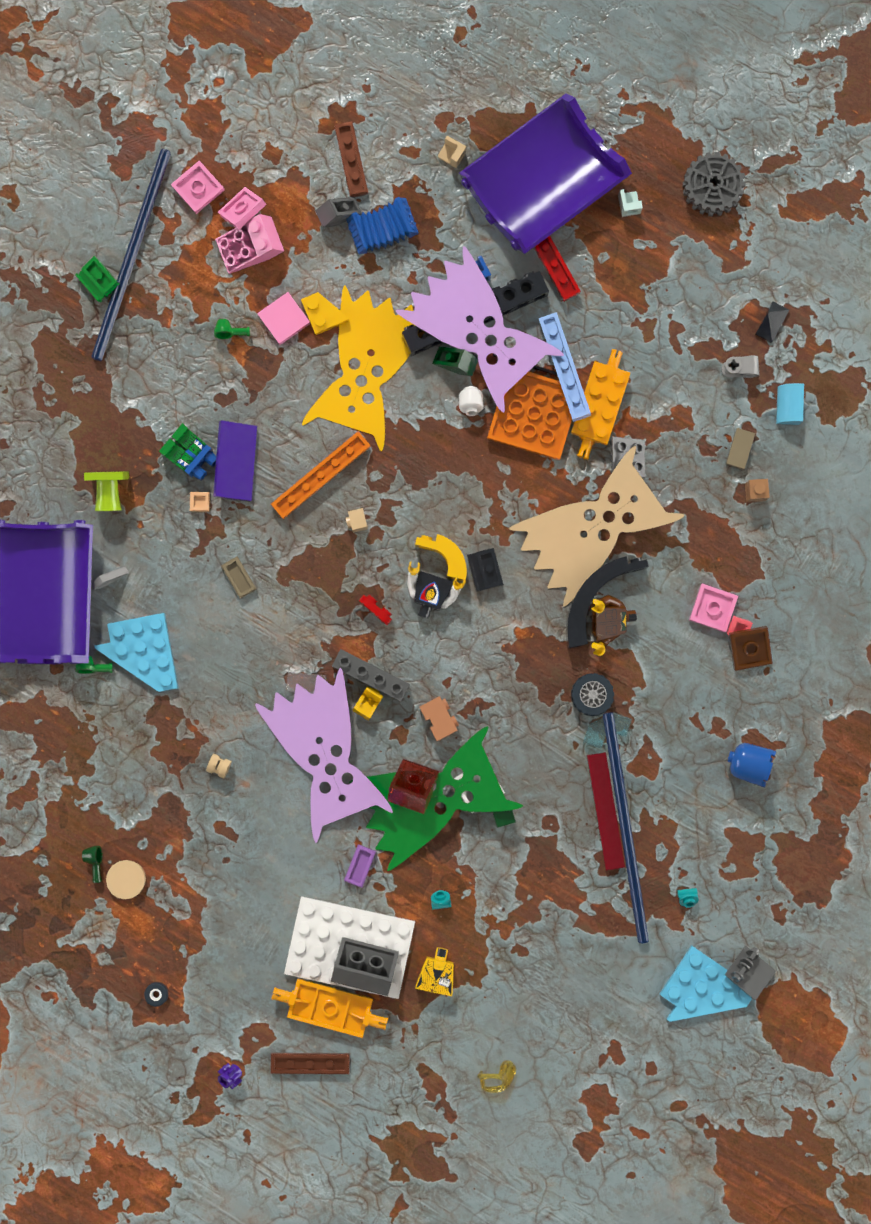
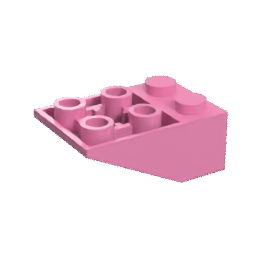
[215,214,284,274]

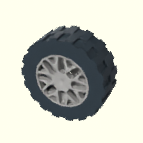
[571,673,614,716]

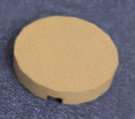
[106,860,146,899]

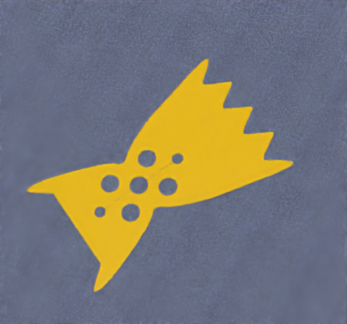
[302,285,425,451]

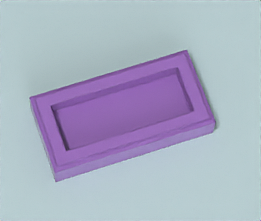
[344,844,376,888]

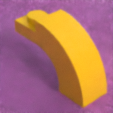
[415,534,467,582]

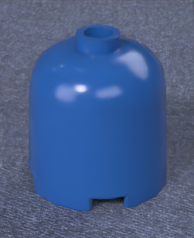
[727,743,776,788]

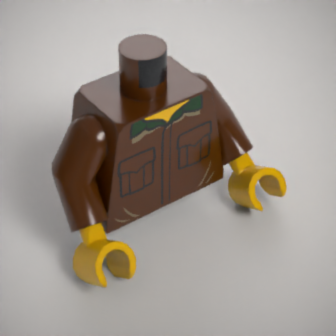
[591,595,637,656]

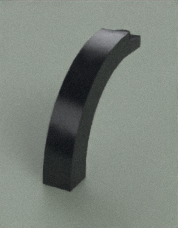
[566,556,649,649]

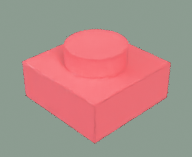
[727,616,753,635]

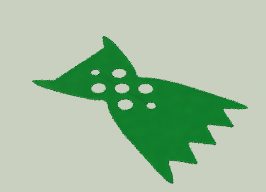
[349,726,523,871]

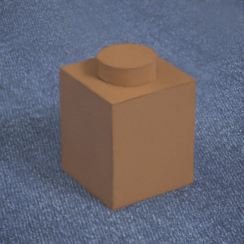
[745,479,770,502]

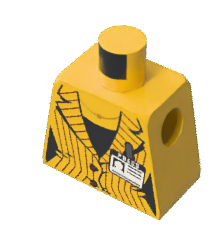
[415,947,454,996]

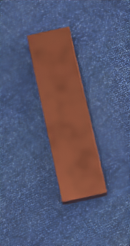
[334,121,368,197]
[271,1053,350,1074]

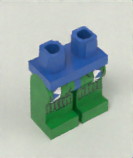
[159,423,216,481]

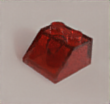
[388,759,439,814]

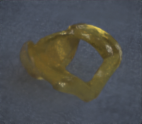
[477,1060,516,1093]

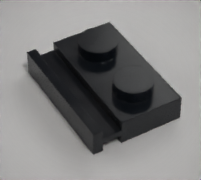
[467,548,504,592]

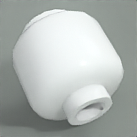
[459,386,484,416]

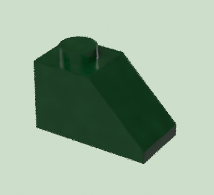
[432,346,478,376]

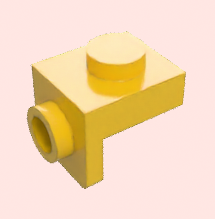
[352,686,383,721]

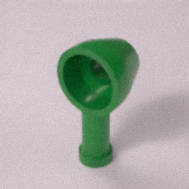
[214,319,250,339]
[75,656,112,674]

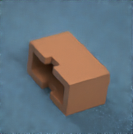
[419,696,459,741]

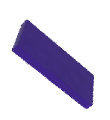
[213,420,257,502]

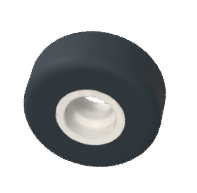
[144,982,169,1007]

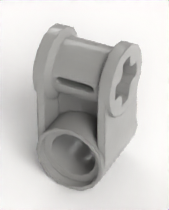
[721,355,759,378]

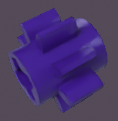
[218,1063,242,1089]

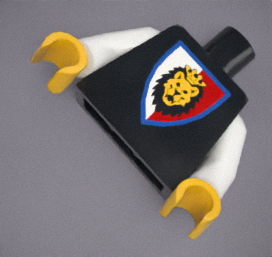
[407,561,466,619]

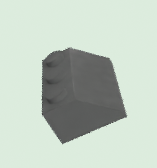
[331,937,399,996]

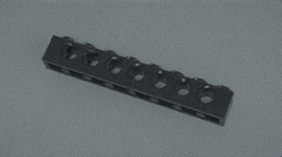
[402,271,549,357]

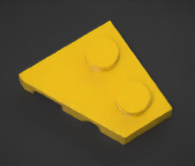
[301,292,349,335]

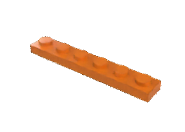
[271,431,371,519]

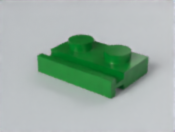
[75,256,120,303]

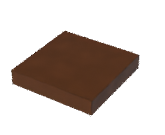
[729,626,773,671]

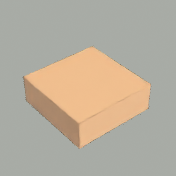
[190,492,210,512]

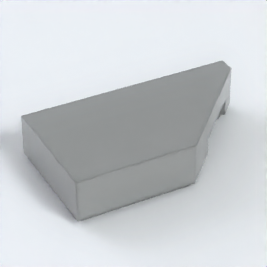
[91,567,129,591]

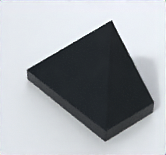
[755,301,789,343]

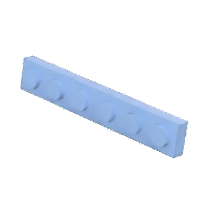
[539,312,591,422]

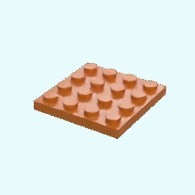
[487,372,572,461]

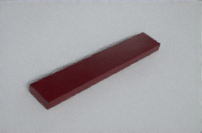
[586,752,625,870]

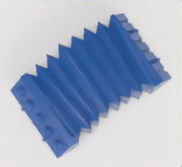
[346,197,419,254]

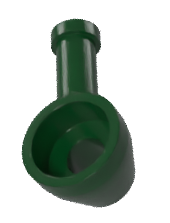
[82,846,103,883]

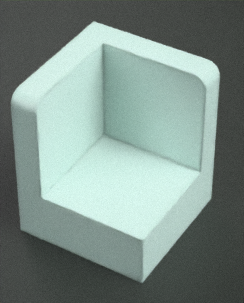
[618,189,643,217]

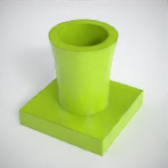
[84,471,129,511]

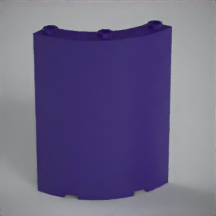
[459,93,632,254]
[0,520,93,664]

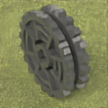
[682,152,746,217]

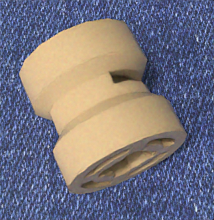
[206,754,232,779]

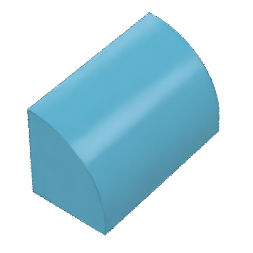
[776,383,804,425]

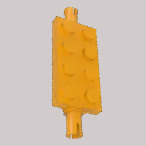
[571,349,630,460]
[271,978,388,1038]

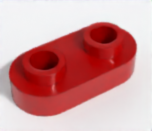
[359,595,392,625]

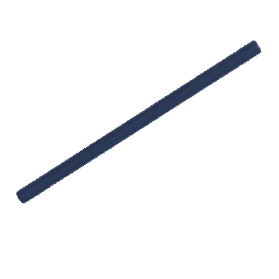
[92,149,171,361]
[603,712,649,944]

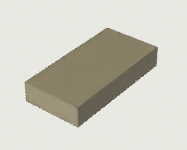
[725,428,755,470]
[221,556,257,599]

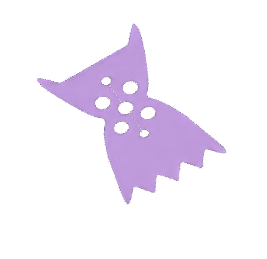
[396,246,564,413]
[255,668,393,843]

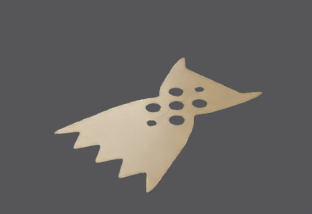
[509,446,685,607]

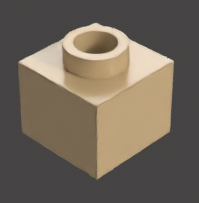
[346,508,368,533]

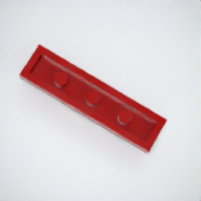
[534,236,581,302]

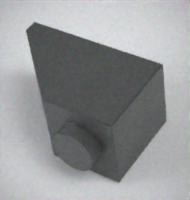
[315,197,362,227]

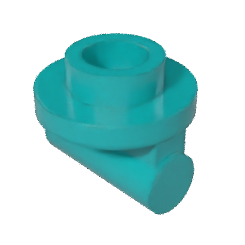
[677,888,699,908]
[431,890,452,910]

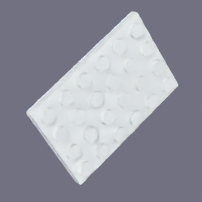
[284,896,415,999]

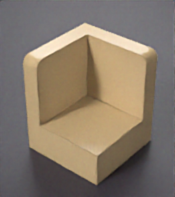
[438,136,466,168]

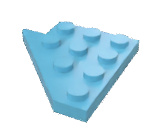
[95,613,179,692]
[660,945,752,1022]

